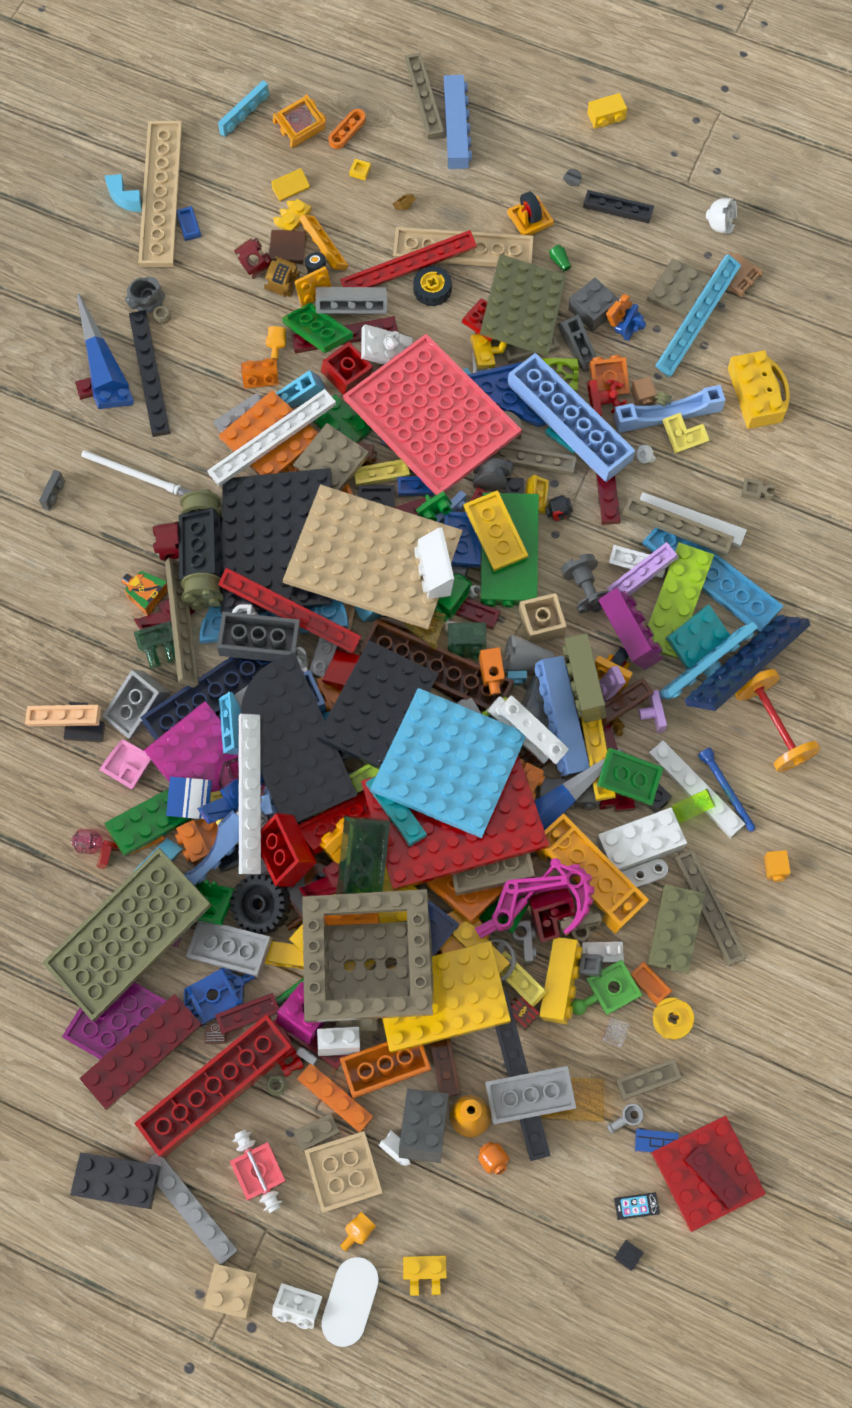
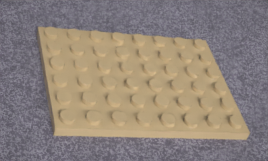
[283,485,462,629]

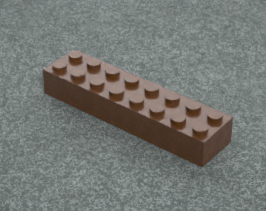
[359,619,514,719]

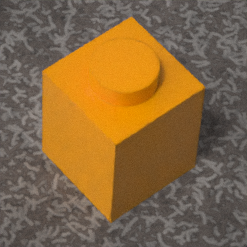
[764,850,791,882]

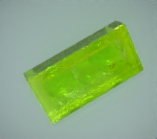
[671,789,716,824]

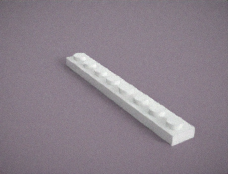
[207,389,336,487]
[239,714,261,875]

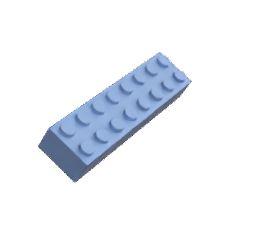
[507,353,635,482]

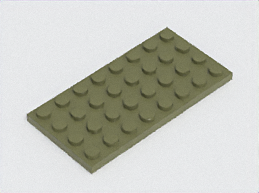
[42,848,212,1022]

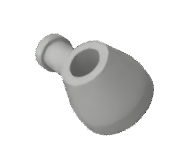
[607,1104,644,1134]

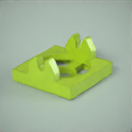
[542,358,579,393]

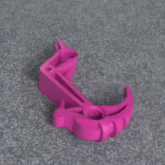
[475,858,594,939]

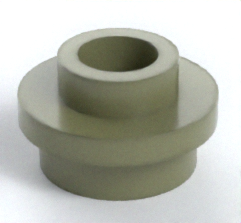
[654,392,672,407]
[266,1075,287,1096]

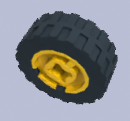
[413,266,452,306]

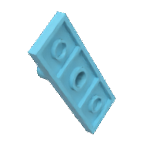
[659,622,758,700]

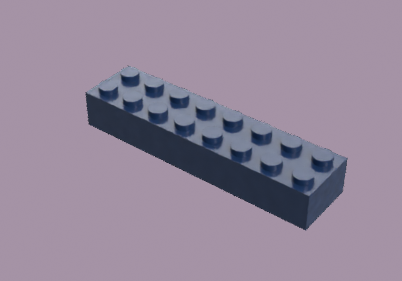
[140,657,273,741]

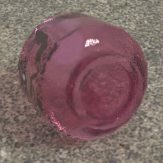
[71,828,103,854]

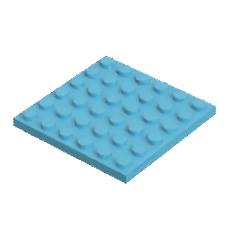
[370,688,526,838]

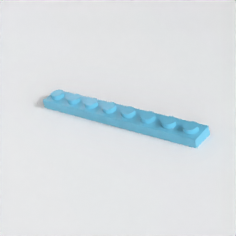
[655,254,741,377]

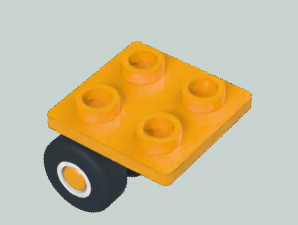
[295,252,331,306]

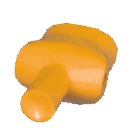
[266,326,286,360]
[340,1212,377,1252]

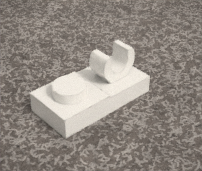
[582,942,624,963]

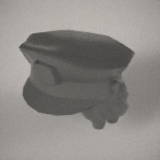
[125,277,165,313]
[472,458,514,491]

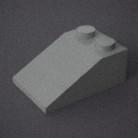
[102,670,170,739]

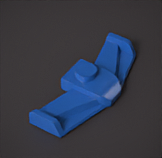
[197,772,265,824]

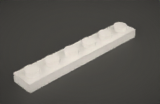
[648,741,745,838]

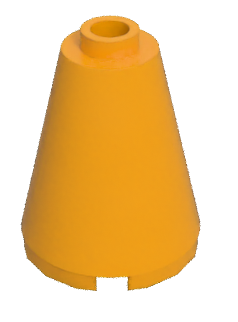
[450,1095,491,1137]

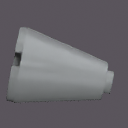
[503,635,554,672]

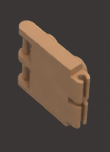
[711,252,764,297]

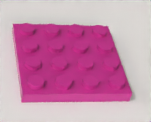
[143,701,239,792]

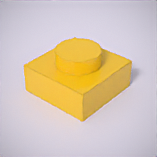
[349,159,371,181]

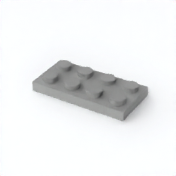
[186,921,273,977]
[485,1066,576,1124]

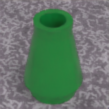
[549,244,572,272]

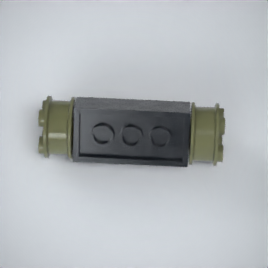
[179,489,223,611]

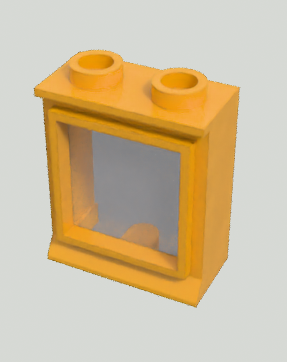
[273,94,326,148]

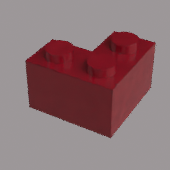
[528,888,576,943]

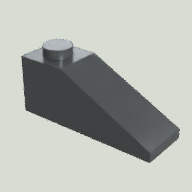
[557,314,597,371]

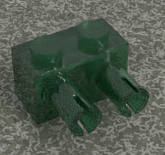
[134,621,176,669]

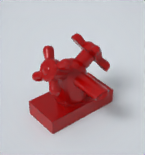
[586,379,627,416]

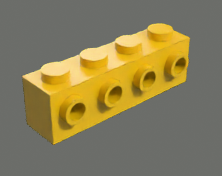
[540,938,583,1024]

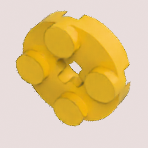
[652,998,694,1040]

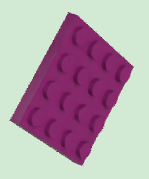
[62,982,167,1060]

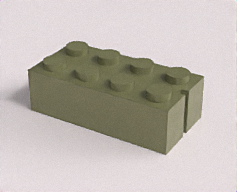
[562,633,607,723]
[647,884,705,974]

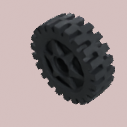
[230,874,291,934]

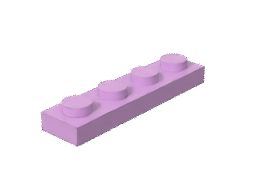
[607,542,679,596]

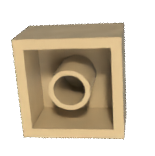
[519,593,567,643]
[204,1264,259,1319]

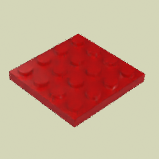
[651,1115,766,1232]

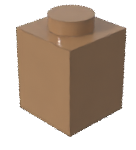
[631,377,657,406]

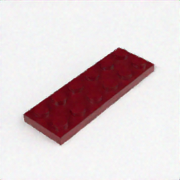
[79,994,202,1110]

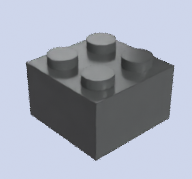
[568,278,620,332]

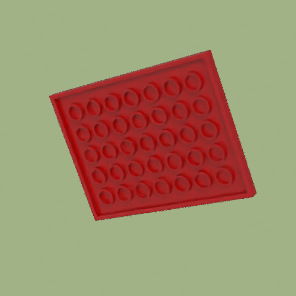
[361,755,549,891]

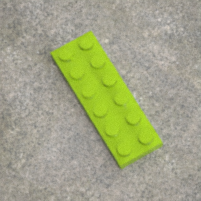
[648,543,714,659]

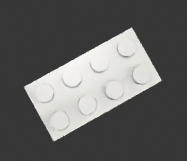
[596,808,687,872]

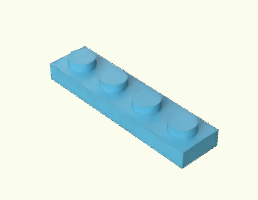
[218,81,269,137]

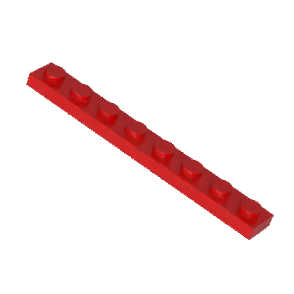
[340,230,477,287]
[218,568,362,654]

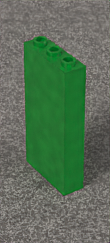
[480,493,539,608]

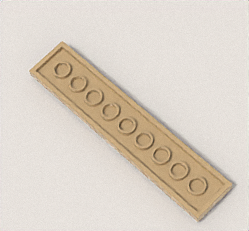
[138,121,182,267]

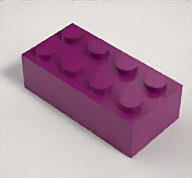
[598,587,664,670]

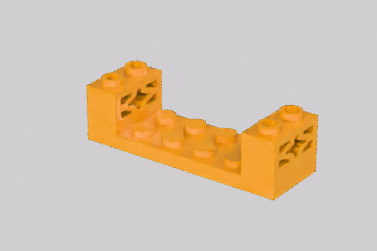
[535,813,649,934]

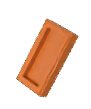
[631,962,672,1005]

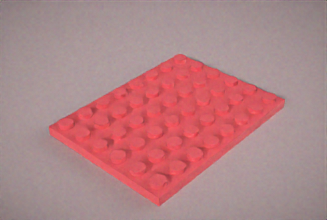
[343,334,522,495]

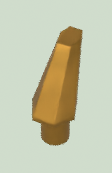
[610,718,625,736]

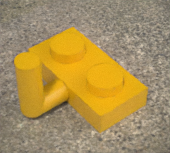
[470,334,508,369]

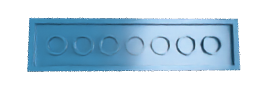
[642,528,784,634]

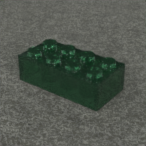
[336,815,390,895]

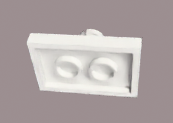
[361,324,412,365]

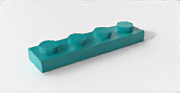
[366,776,427,847]

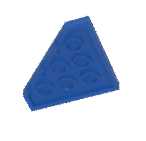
[467,362,548,427]

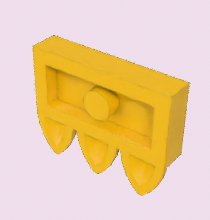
[273,199,312,231]

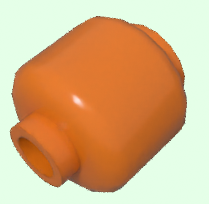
[478,1142,509,1175]

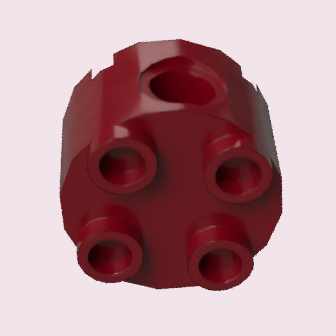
[234,238,272,279]
[152,521,179,561]

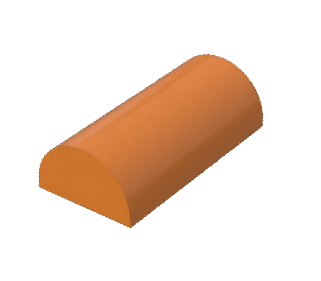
[340,1042,432,1099]

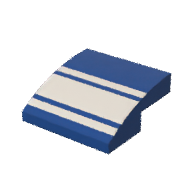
[166,776,212,819]

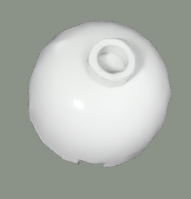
[706,198,737,234]

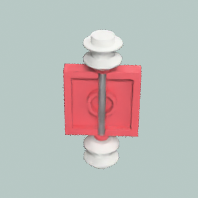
[230,1130,286,1214]

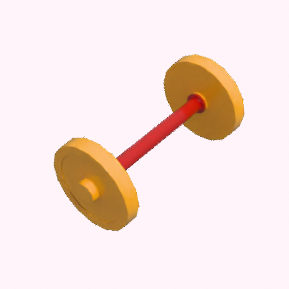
[734,669,821,772]

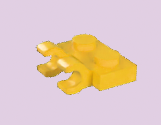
[403,1256,447,1296]

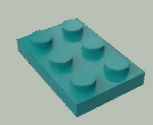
[665,605,730,669]

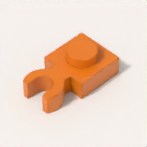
[606,294,632,327]

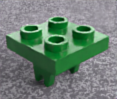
[196,880,235,925]

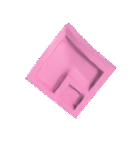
[99,739,152,790]

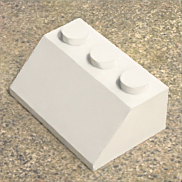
[414,528,454,599]

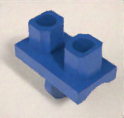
[614,304,646,341]

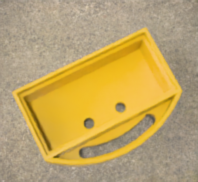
[728,350,790,429]

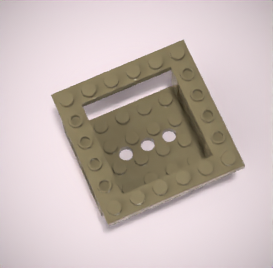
[302,889,434,1023]

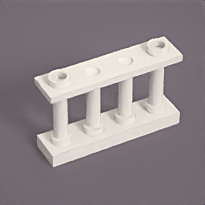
[487,695,569,764]

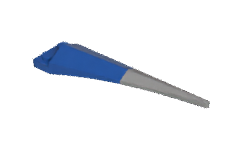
[77,293,134,409]
[534,748,623,831]

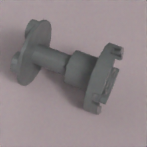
[561,554,610,614]

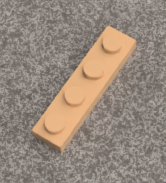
[25,705,101,727]

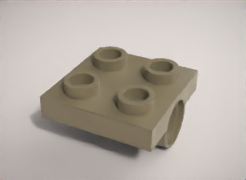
[558,911,602,944]

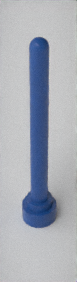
[698,747,755,832]

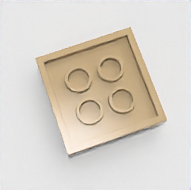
[304,1131,383,1213]

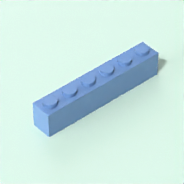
[444,75,472,169]
[535,656,590,777]

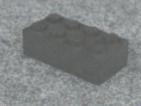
[217,612,300,661]

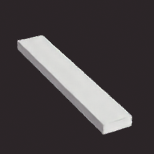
[640,492,747,548]

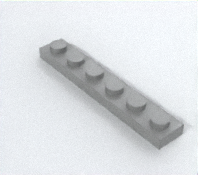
[145,1153,238,1265]

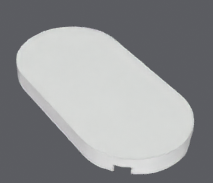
[322,1257,379,1347]

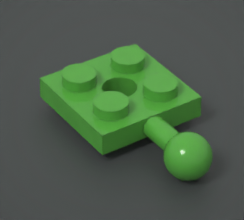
[571,959,642,1016]

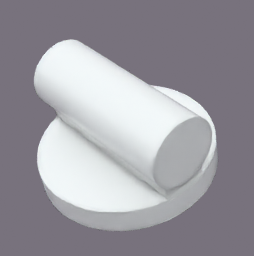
[636,445,656,463]

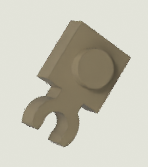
[741,478,775,500]

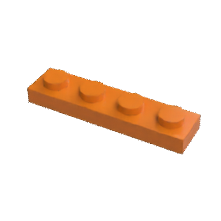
[297,1064,373,1132]

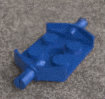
[184,968,255,1026]

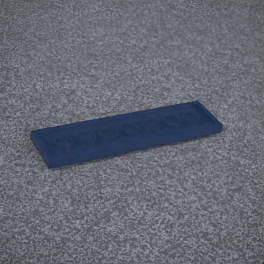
[684,615,810,711]

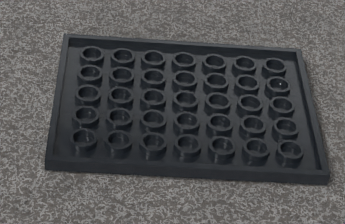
[220,468,333,615]

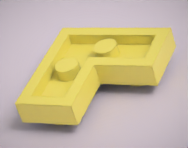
[662,413,710,454]

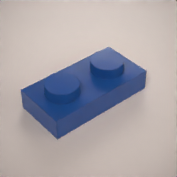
[397,476,434,497]

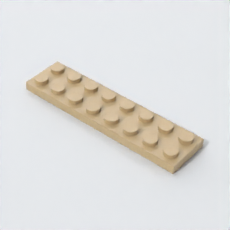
[393,227,533,267]

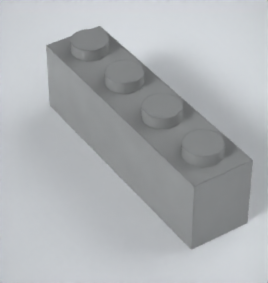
[315,287,387,314]

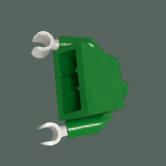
[434,574,481,633]

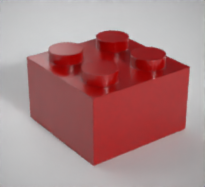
[321,342,373,395]

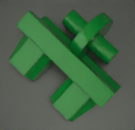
[416,491,452,521]

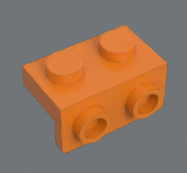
[241,358,279,389]

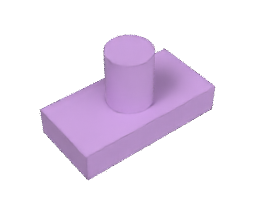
[638,690,667,733]

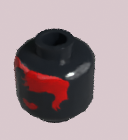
[545,495,573,522]

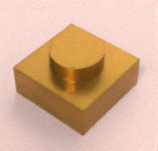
[392,194,416,211]

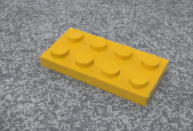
[463,490,528,572]

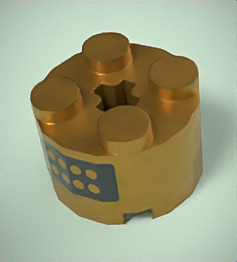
[264,256,300,297]

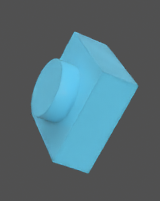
[507,671,527,686]

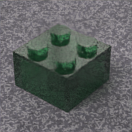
[447,622,487,660]

